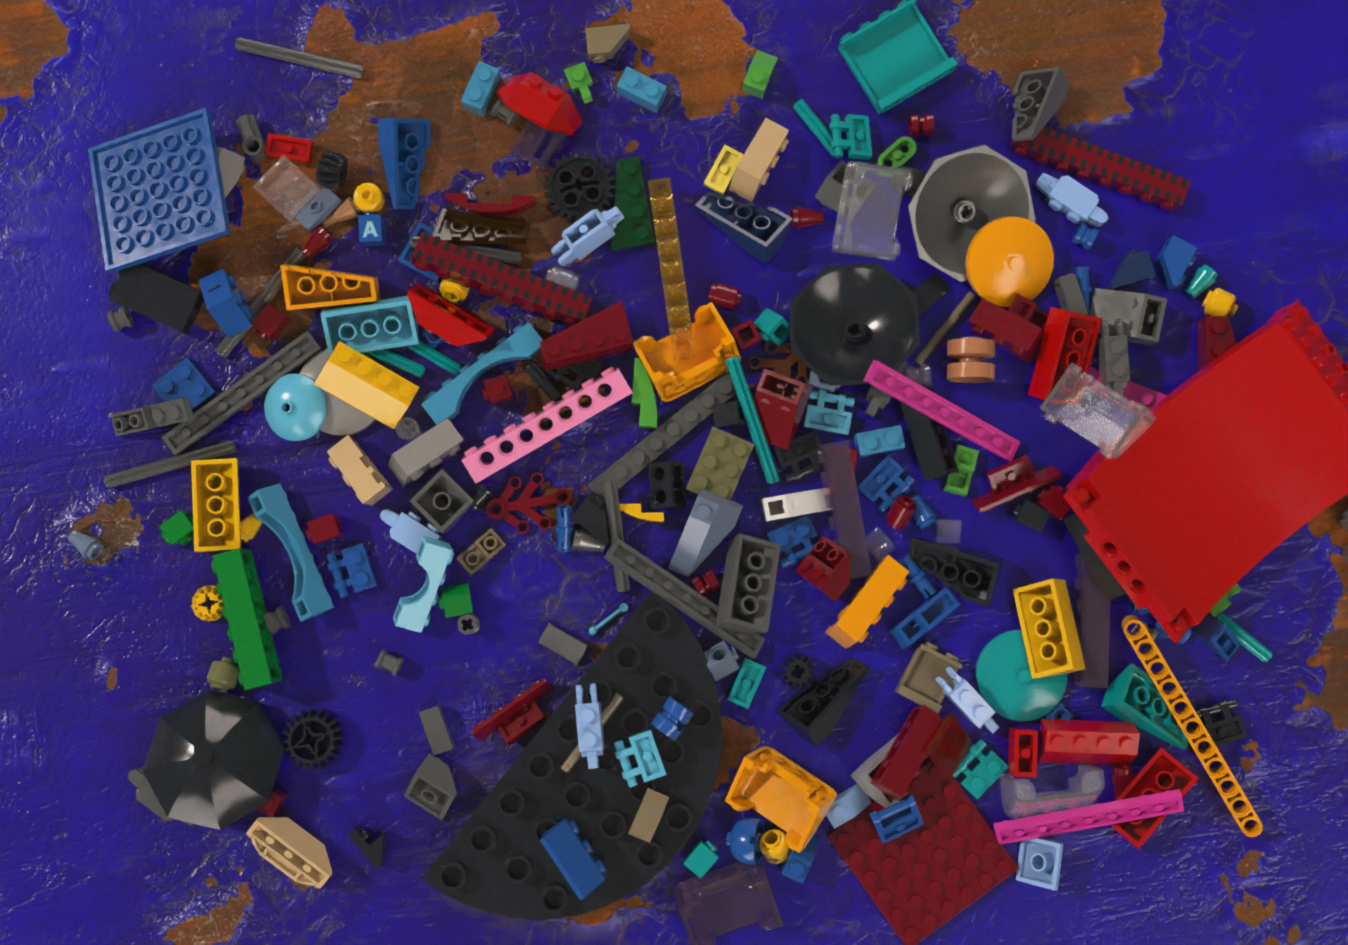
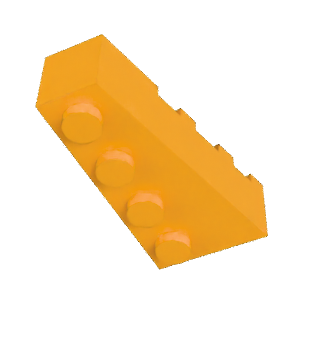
[280,264,381,310]
[825,555,909,649]

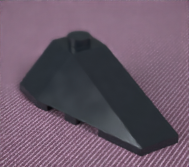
[908,537,1005,607]
[777,657,869,747]

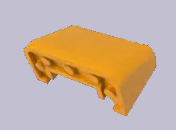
[633,302,741,402]
[725,746,837,853]

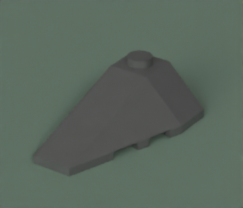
[1012,67,1071,141]

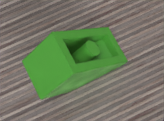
[742,50,778,99]

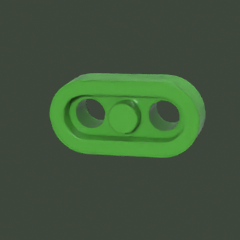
[877,136,916,175]

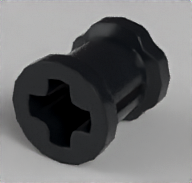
[470,483,494,512]

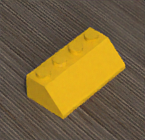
[314,341,419,430]
[191,458,241,552]
[1013,578,1086,679]

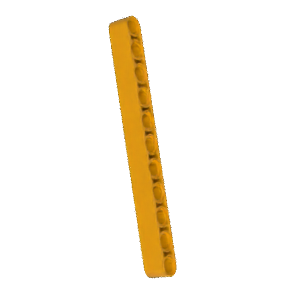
[1121,615,1263,837]

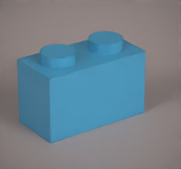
[461,61,502,117]
[617,67,667,113]
[853,425,905,458]

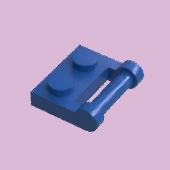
[869,794,924,844]

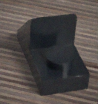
[348,825,387,870]

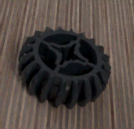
[281,708,344,771]

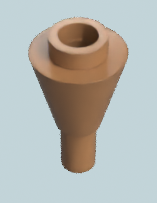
[322,197,361,228]

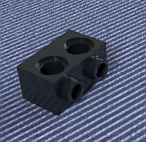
[648,461,687,509]

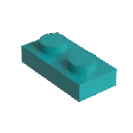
[727,658,766,709]

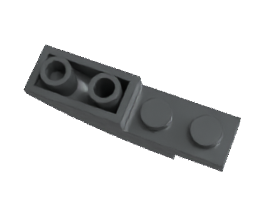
[110,397,194,436]

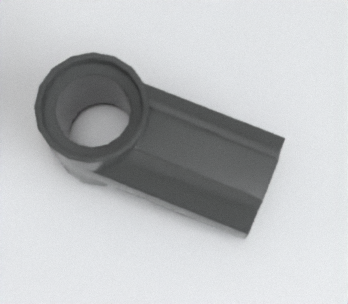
[236,114,267,162]

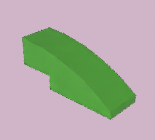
[632,358,657,429]

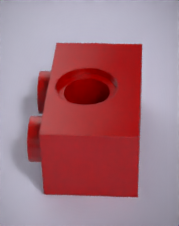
[1008,728,1038,778]

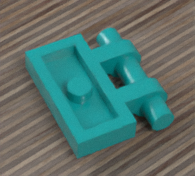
[829,114,872,160]
[949,739,1009,799]

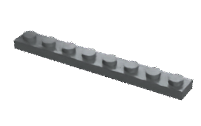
[161,331,322,456]
[588,372,737,497]
[604,538,765,659]

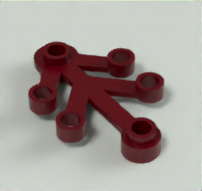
[485,472,572,534]

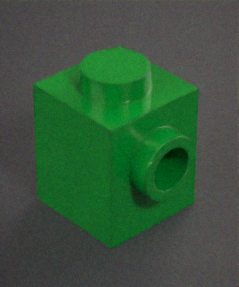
[159,510,194,546]
[438,583,473,618]

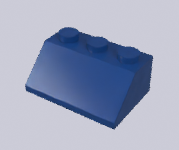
[540,817,607,900]

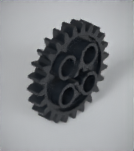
[543,151,616,223]

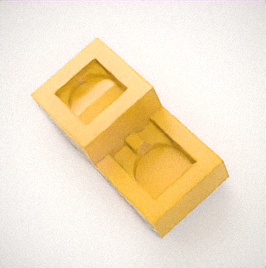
[620,504,664,522]

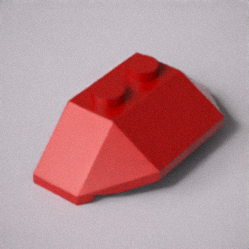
[495,72,582,136]
[407,283,495,347]

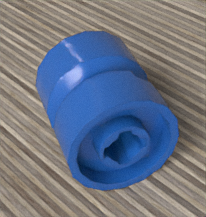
[651,696,694,741]

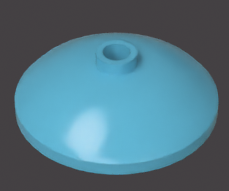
[264,374,327,441]

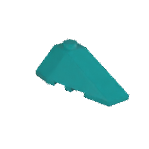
[1101,664,1192,750]

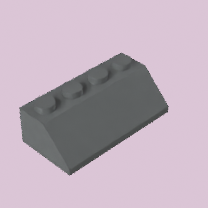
[716,533,781,633]

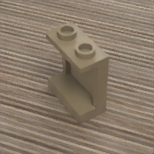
[894,642,963,714]

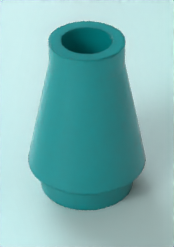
[1185,264,1218,299]

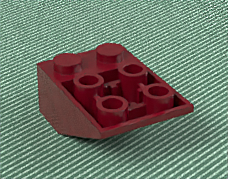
[748,369,813,451]

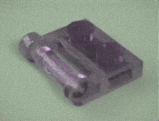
[510,119,567,172]

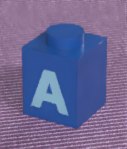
[358,211,386,247]

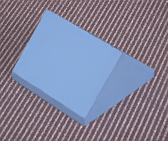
[1016,837,1063,891]

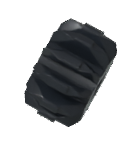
[316,151,349,190]
[778,652,816,691]

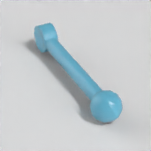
[589,603,628,635]

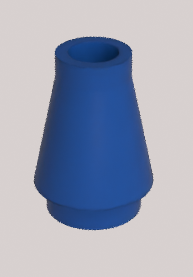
[912,495,937,530]

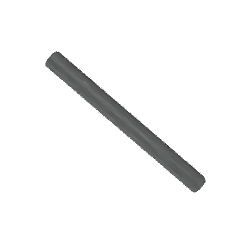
[235,37,364,78]
[215,248,306,358]
[104,441,236,488]

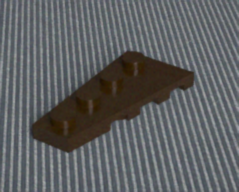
[432,208,530,244]

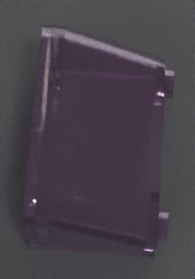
[675,861,783,945]

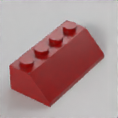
[1028,307,1103,406]
[1037,719,1140,766]
[1110,748,1199,850]

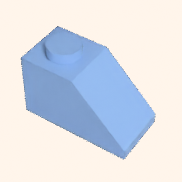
[826,784,871,829]

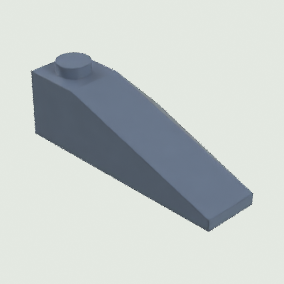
[668,488,743,578]

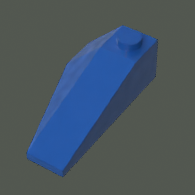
[378,118,431,209]

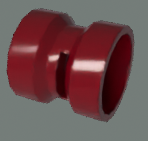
[909,114,934,137]
[691,569,721,597]

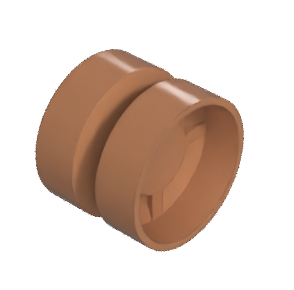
[947,337,995,383]

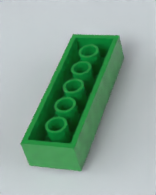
[211,548,283,690]

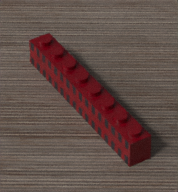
[1009,127,1191,211]
[411,232,593,327]

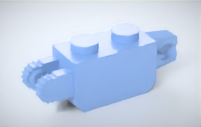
[1034,173,1108,228]
[551,206,624,266]
[380,509,454,554]
[935,666,999,733]
[575,683,605,769]

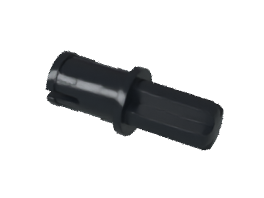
[525,362,564,402]

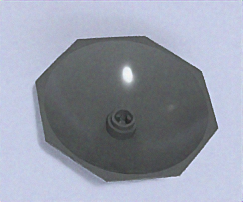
[908,145,1036,282]

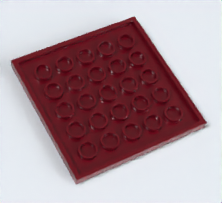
[827,755,1019,945]

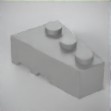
[388,418,464,488]

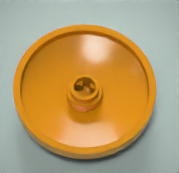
[965,216,1054,307]

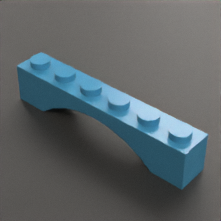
[421,322,543,425]
[247,483,334,622]

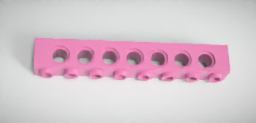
[462,367,633,484]

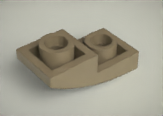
[456,528,506,577]
[628,788,669,843]

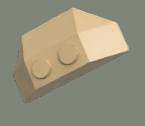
[246,817,333,889]

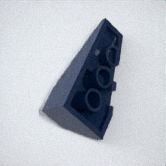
[695,191,793,264]

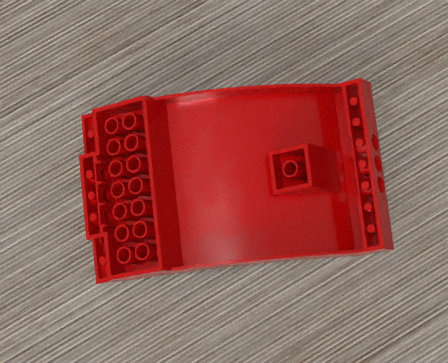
[1063,300,1348,643]

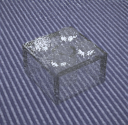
[253,155,321,223]

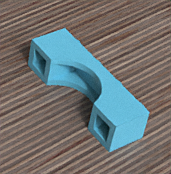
[393,535,454,633]

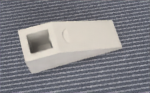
[761,488,832,522]

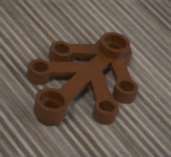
[748,341,808,401]

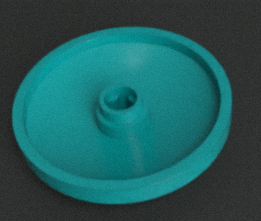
[975,630,1067,721]

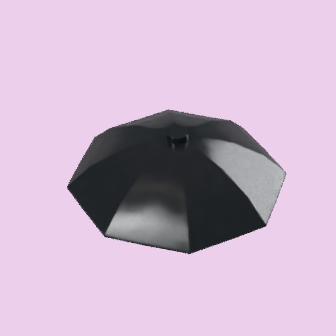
[790,263,920,386]
[143,690,285,830]

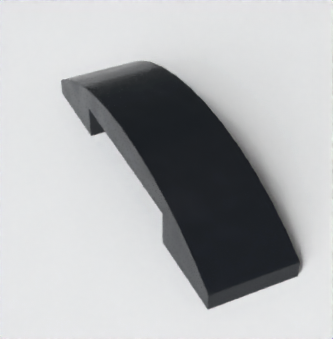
[913,271,951,316]

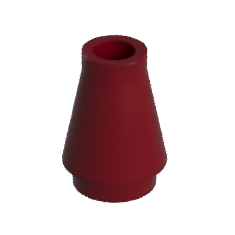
[789,207,823,229]
[302,225,334,259]
[1111,765,1135,799]

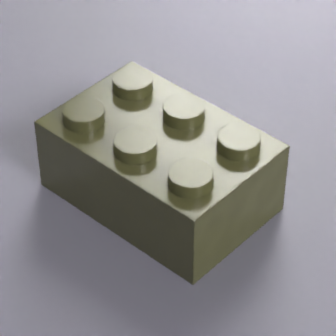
[686,427,754,500]

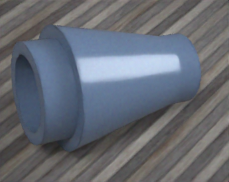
[68,530,103,560]

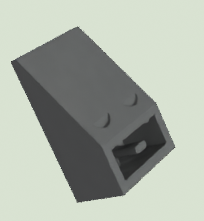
[1088,288,1167,346]

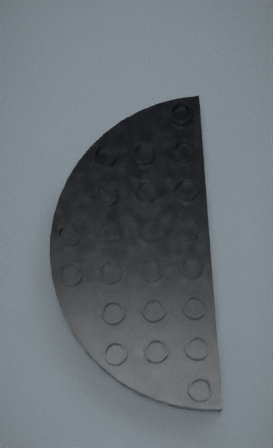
[422,591,722,920]

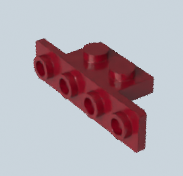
[972,455,1062,512]
[471,678,554,746]

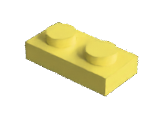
[704,144,744,195]

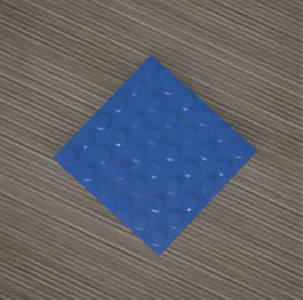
[88,107,231,273]

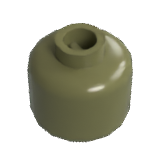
[207,657,240,693]

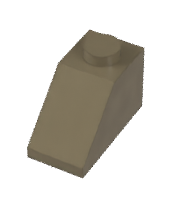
[585,24,630,63]

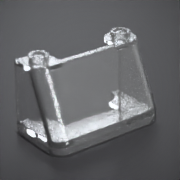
[833,161,913,260]
[1040,363,1156,460]
[999,764,1105,820]

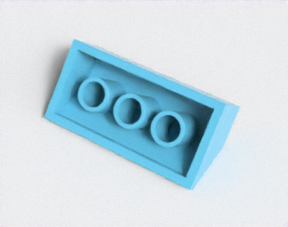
[320,296,419,357]

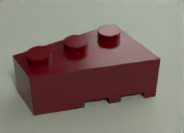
[968,298,1043,365]

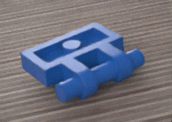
[856,455,915,514]
[767,515,817,568]
[326,543,378,598]

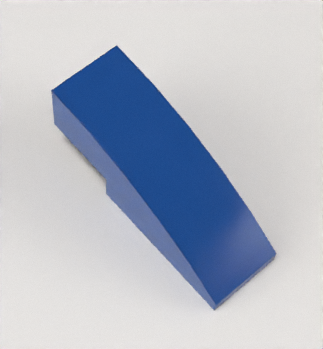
[889,587,960,649]

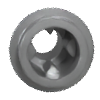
[572,529,605,552]

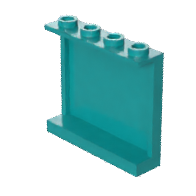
[838,0,957,115]

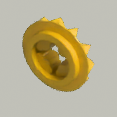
[191,585,224,621]

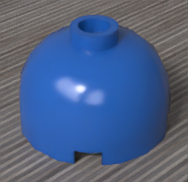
[726,818,765,865]

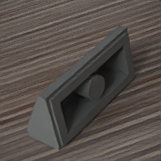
[1053,273,1088,315]
[538,623,589,665]
[419,705,455,755]

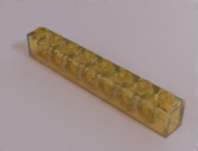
[648,177,696,361]

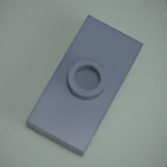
[295,188,342,233]

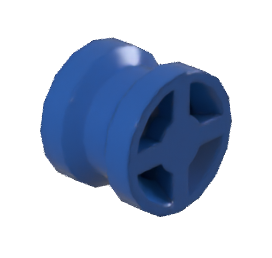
[1071,222,1099,250]

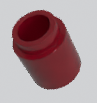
[708,283,742,310]
[887,495,916,530]

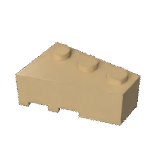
[729,118,789,202]
[327,435,393,506]

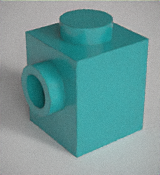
[753,308,790,347]
[683,839,719,879]

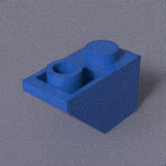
[1157,235,1197,291]

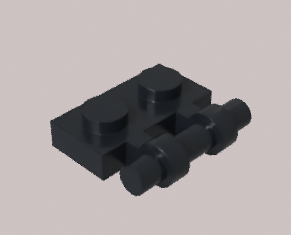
[546,359,604,397]
[773,431,829,483]
[1195,699,1248,749]

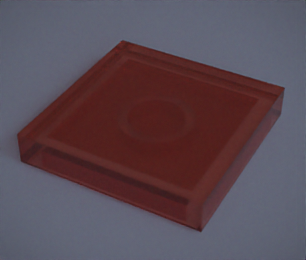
[925,714,973,779]

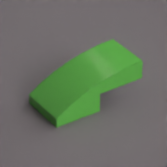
[943,444,979,497]

